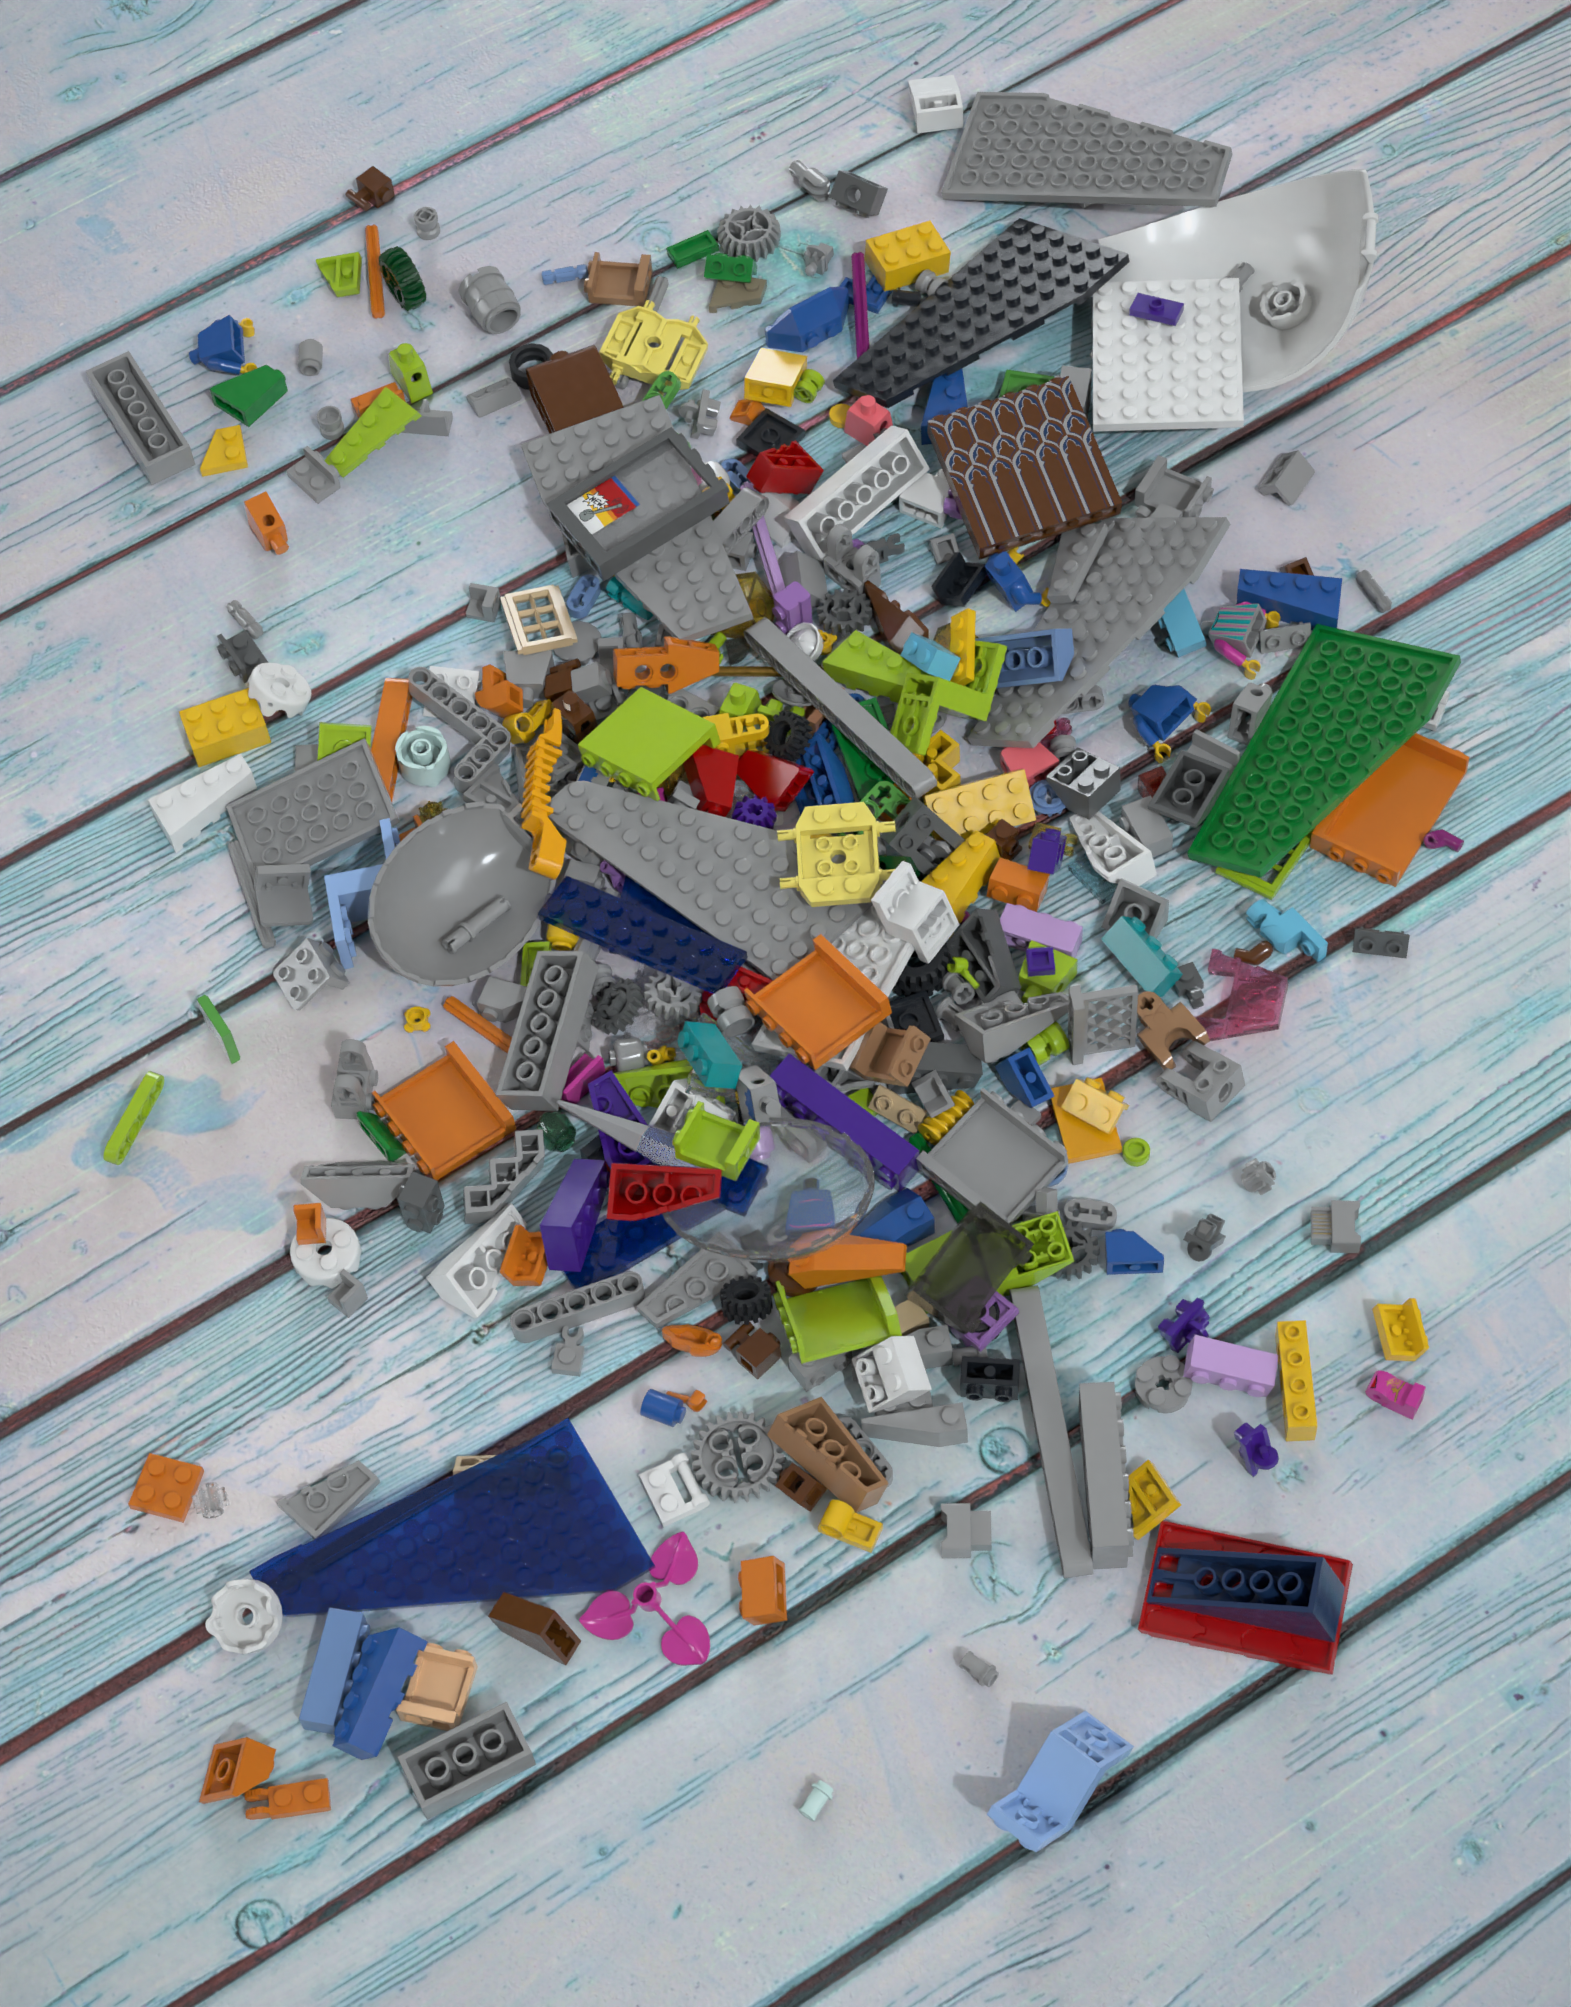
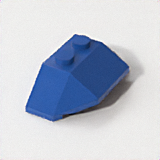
[765,287,849,352]
[795,733,855,815]

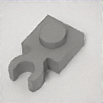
[551,1326,585,1377]

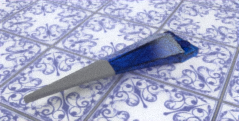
[557,1100,770,1217]

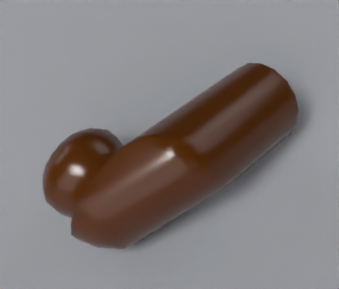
[1233,941,1273,966]

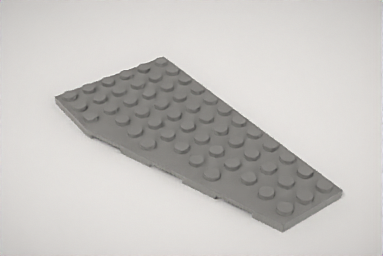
[941,92,1232,207]
[521,395,753,640]

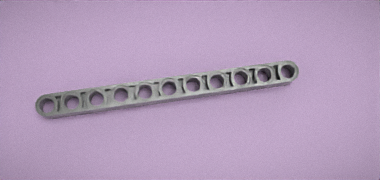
[743,617,937,798]
[1010,1285,1093,1579]

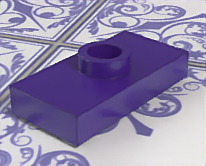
[1129,293,1184,326]

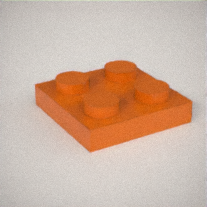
[128,1453,204,1523]

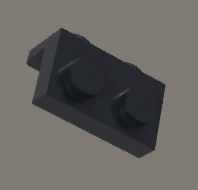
[931,552,987,607]

